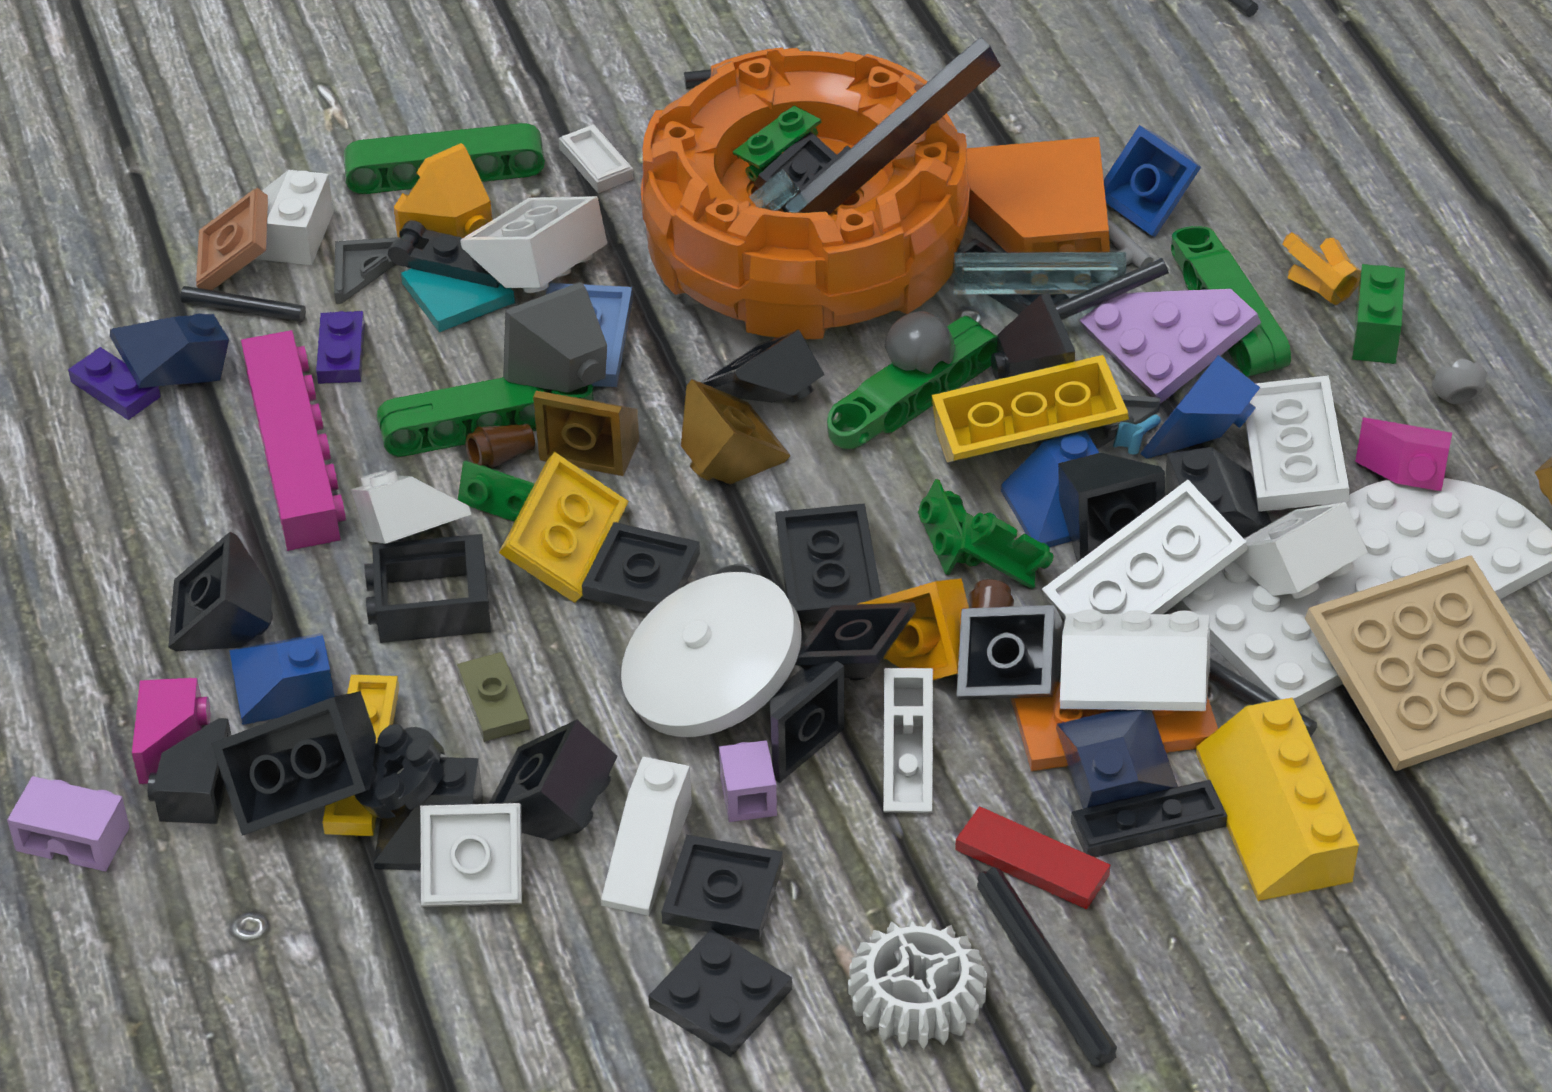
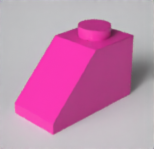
[1355,417,1452,491]
[132,678,211,784]

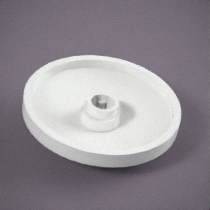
[621,572,801,737]

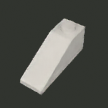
[883,668,933,813]
[601,757,692,916]

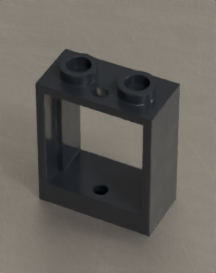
[364,534,491,643]

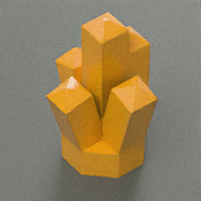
[1282,232,1361,305]

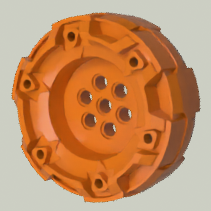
[641,47,970,339]

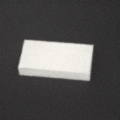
[559,124,634,193]

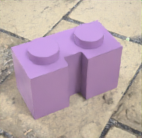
[7,776,130,872]

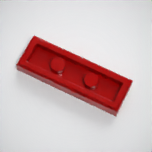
[955,806,1111,909]

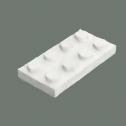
[1245,375,1350,512]
[1042,480,1248,620]

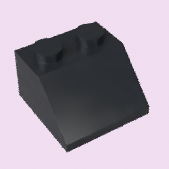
[1165,447,1272,539]
[489,719,618,841]

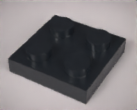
[582,522,700,613]
[661,835,783,942]
[648,929,792,1057]

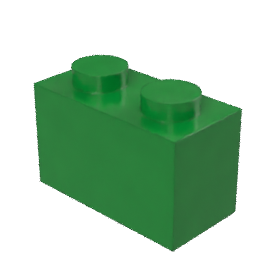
[1352,264,1405,364]

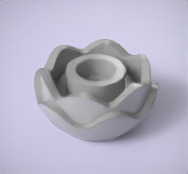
[1432,359,1487,404]

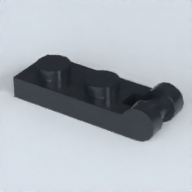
[388,220,500,288]

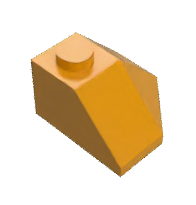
[394,143,492,238]
[859,578,969,680]

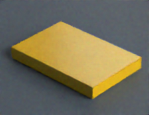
[499,452,629,603]

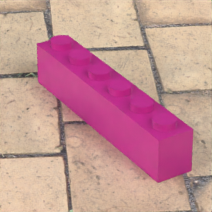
[241,330,346,551]

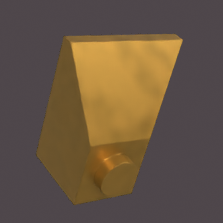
[681,379,791,484]
[533,391,639,476]

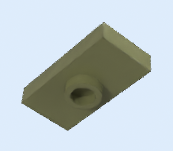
[457,652,530,742]

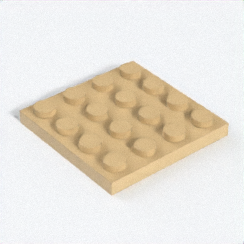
[1305,555,1552,771]

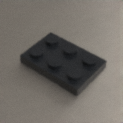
[775,503,882,623]

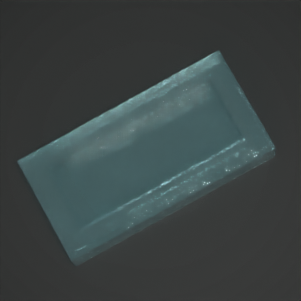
[749,169,799,211]

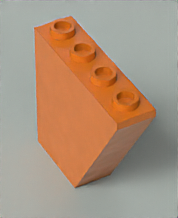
[967,137,1111,270]

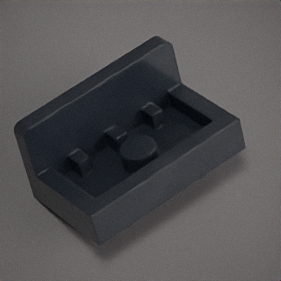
[754,131,851,212]

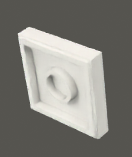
[420,803,522,907]

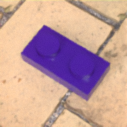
[316,311,365,384]
[68,347,161,420]

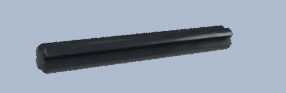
[977,867,1117,1067]

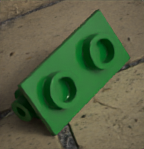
[732,106,822,182]
[458,461,535,522]
[918,479,982,575]
[961,512,1054,589]

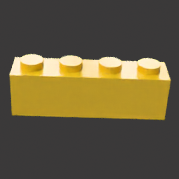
[932,355,1129,463]
[1196,697,1359,901]

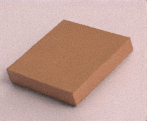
[196,188,268,290]

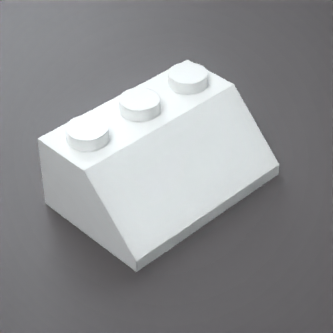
[460,196,607,293]
[1060,609,1210,711]

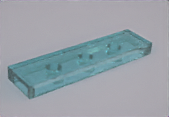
[954,252,1127,294]

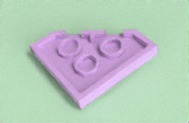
[1080,289,1261,404]

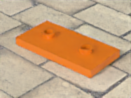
[1011,682,1218,771]

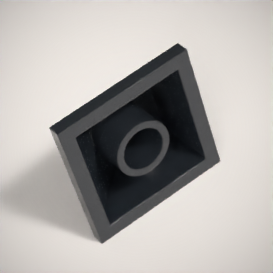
[991,293,1076,379]
[701,330,825,403]
[1058,453,1165,562]
[168,532,273,651]
[795,602,917,681]
[957,605,1064,700]
[769,661,844,783]
[374,757,483,870]

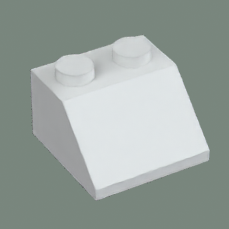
[255,170,334,265]
[351,470,471,544]
[1234,502,1368,599]

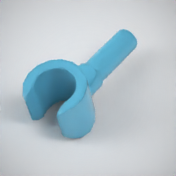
[1113,415,1161,454]

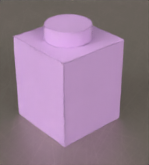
[719,740,777,822]

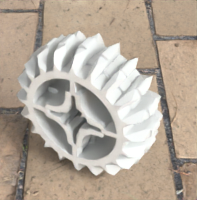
[848,917,987,1050]

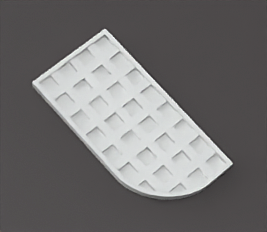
[1174,478,1552,708]

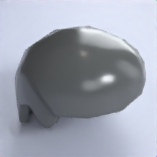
[885,311,955,374]

